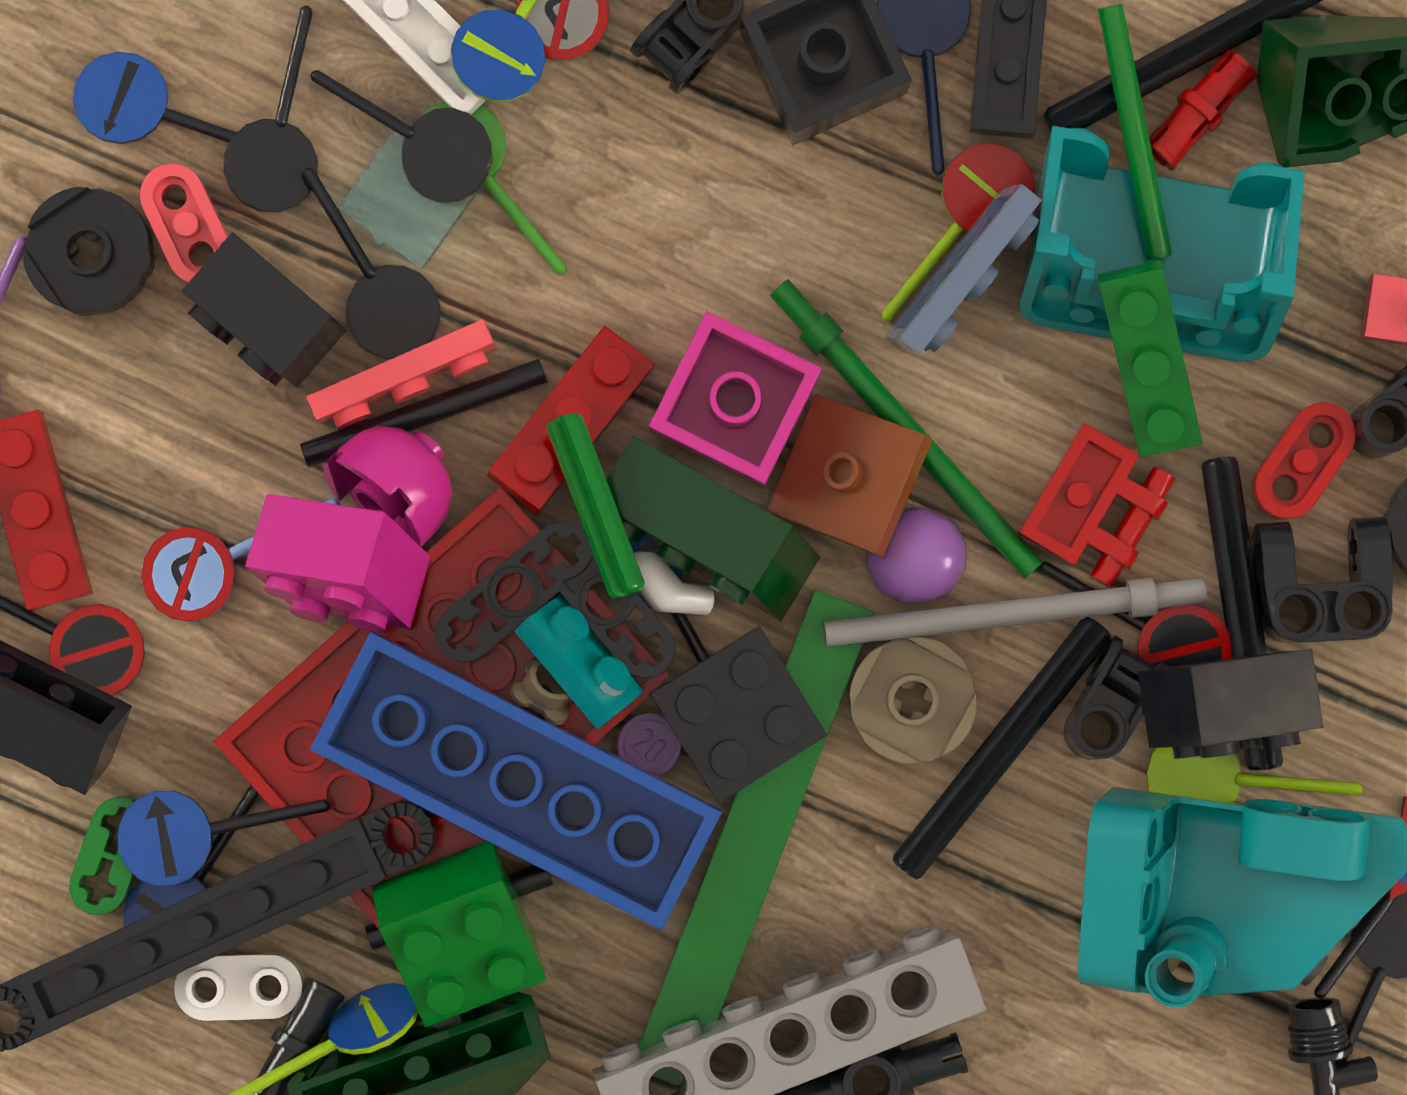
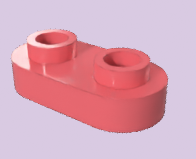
[140,163,228,283]

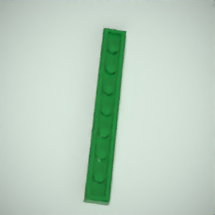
[639,589,875,1087]

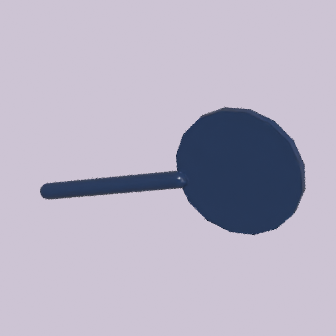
[877,0,971,175]

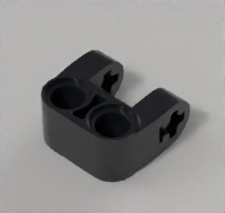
[1253,517,1393,643]

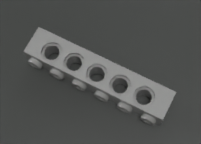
[592,925,987,1095]

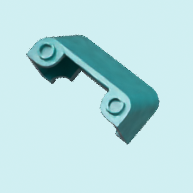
[1019,126,1305,362]

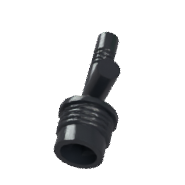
[1288,997,1378,1095]

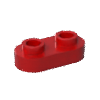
[1252,402,1356,520]

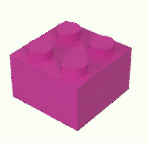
[649,311,822,489]
[245,494,431,633]

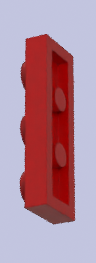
[487,325,655,515]
[0,410,93,611]

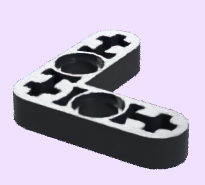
[435,521,676,678]

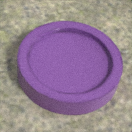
[617,713,681,776]

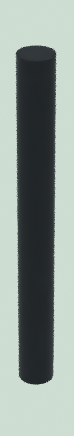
[300,359,547,467]

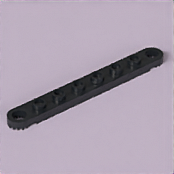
[0,800,438,1052]

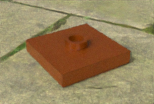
[767,394,932,558]

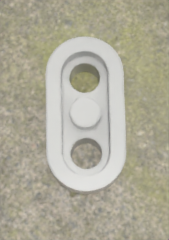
[174,952,305,1021]

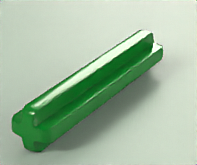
[546,413,645,599]

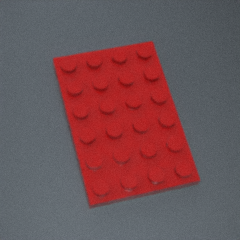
[213,487,671,929]

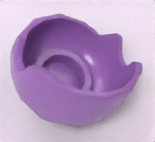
[866,507,967,604]

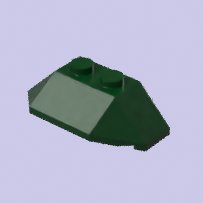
[287,992,551,1095]

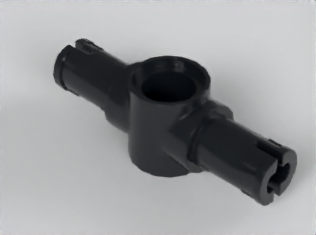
[774,1032,969,1095]

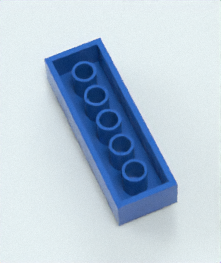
[310,632,722,930]

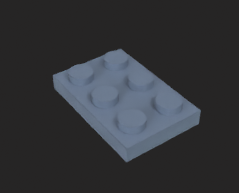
[885,184,1042,355]

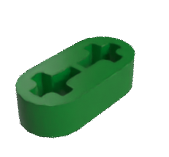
[69,796,137,915]

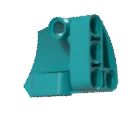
[1078,787,1407,1008]

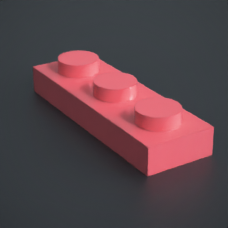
[306,319,497,429]

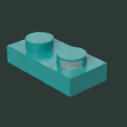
[514,593,644,730]

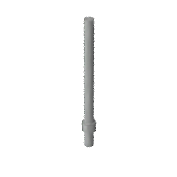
[823,577,1207,647]

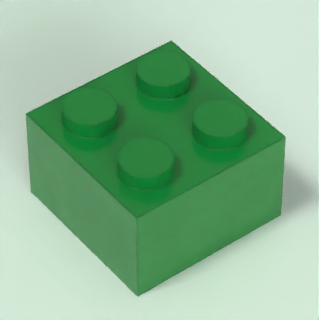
[372,841,547,1027]

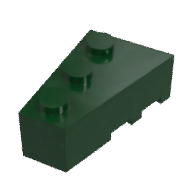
[606,436,821,622]

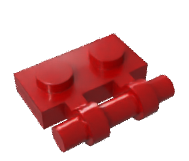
[1017,423,1175,588]

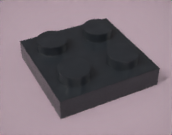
[649,626,827,804]

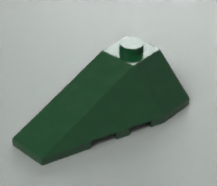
[1256,15,1407,168]

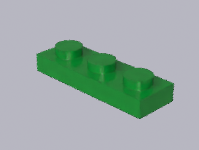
[1098,260,1203,458]

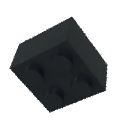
[740,0,912,146]
[182,232,347,388]
[1138,649,1324,759]

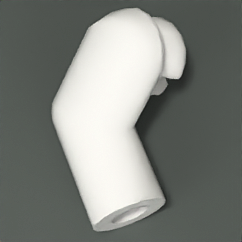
[634,551,715,615]

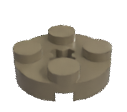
[849,637,977,764]

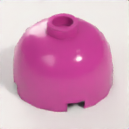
[323,426,452,548]

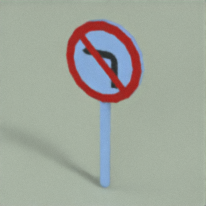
[141,498,340,622]

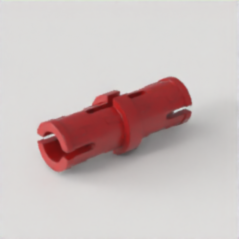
[1149,49,1257,171]

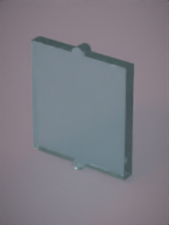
[338,119,487,269]

